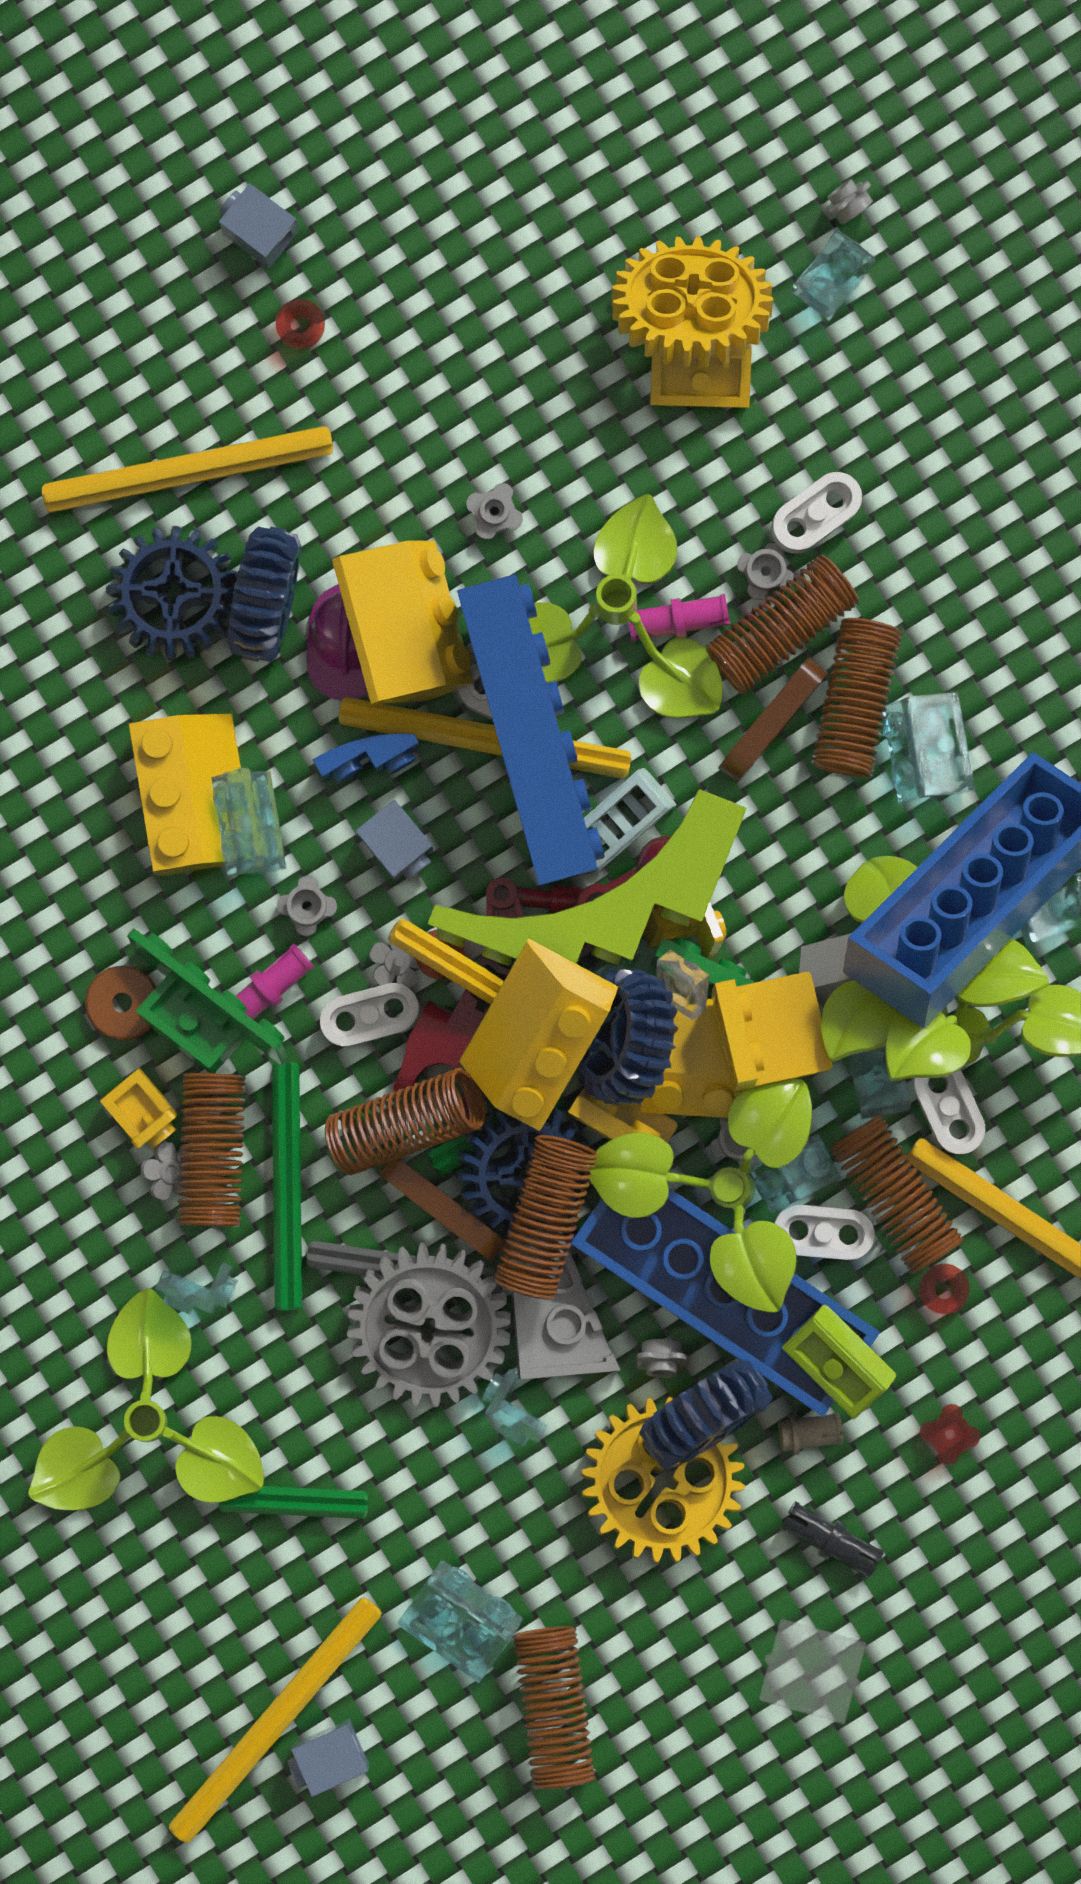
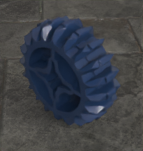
[106,526,238,661]
[227,526,301,662]
[577,968,678,1106]
[456,1108,591,1235]
[639,1361,772,1469]

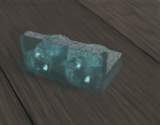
[882,692,975,803]
[211,768,286,876]
[397,1561,523,1683]

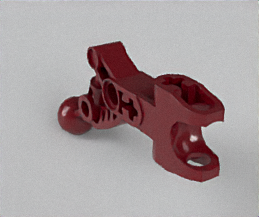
[393,835,671,1120]

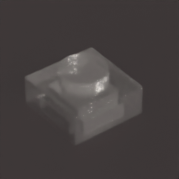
[656,950,709,1021]

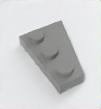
[506,1227,620,1379]

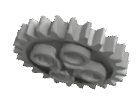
[347,1243,511,1407]

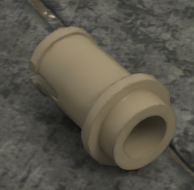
[778,1412,844,1455]

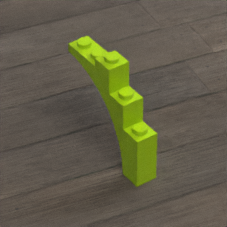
[428,789,747,966]

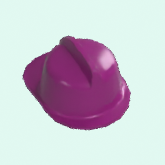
[306,584,368,701]

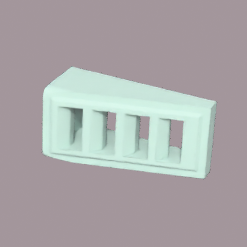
[584,768,676,873]

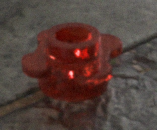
[920,1404,980,1465]

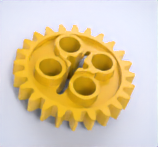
[612,236,773,368]
[580,1397,745,1563]

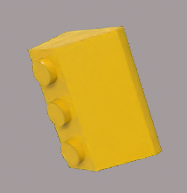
[332,541,474,704]
[129,714,256,877]
[459,938,618,1131]
[641,997,744,1118]

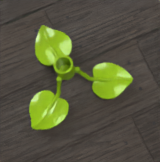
[528,494,722,719]
[821,856,1049,1063]
[885,985,1081,1081]
[585,1079,812,1312]
[28,1288,264,1510]

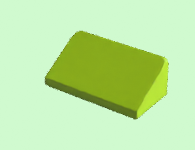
[781,1305,896,1420]

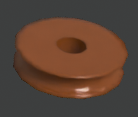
[85,965,156,1041]

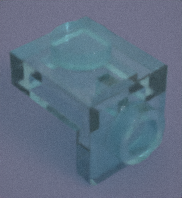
[790,230,875,321]
[1021,872,1081,945]
[849,1046,911,1119]
[751,1134,841,1212]
[155,1263,238,1314]
[481,1368,548,1446]

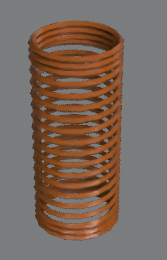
[705,555,859,694]
[811,618,903,778]
[324,1068,486,1175]
[176,1073,247,1227]
[828,1115,964,1274]
[493,1135,598,1300]
[512,1626,596,1789]

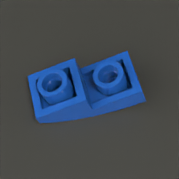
[312,734,420,783]

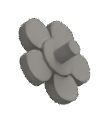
[369,942,425,988]
[141,1142,193,1200]

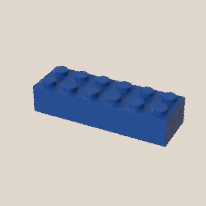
[457,574,605,887]
[843,752,1081,1028]
[571,1188,880,1417]

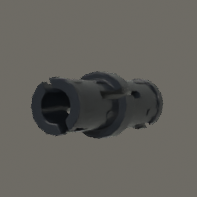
[780,1501,884,1579]

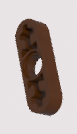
[718,658,828,783]
[377,1158,507,1262]

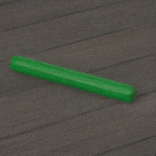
[272,1062,302,1311]

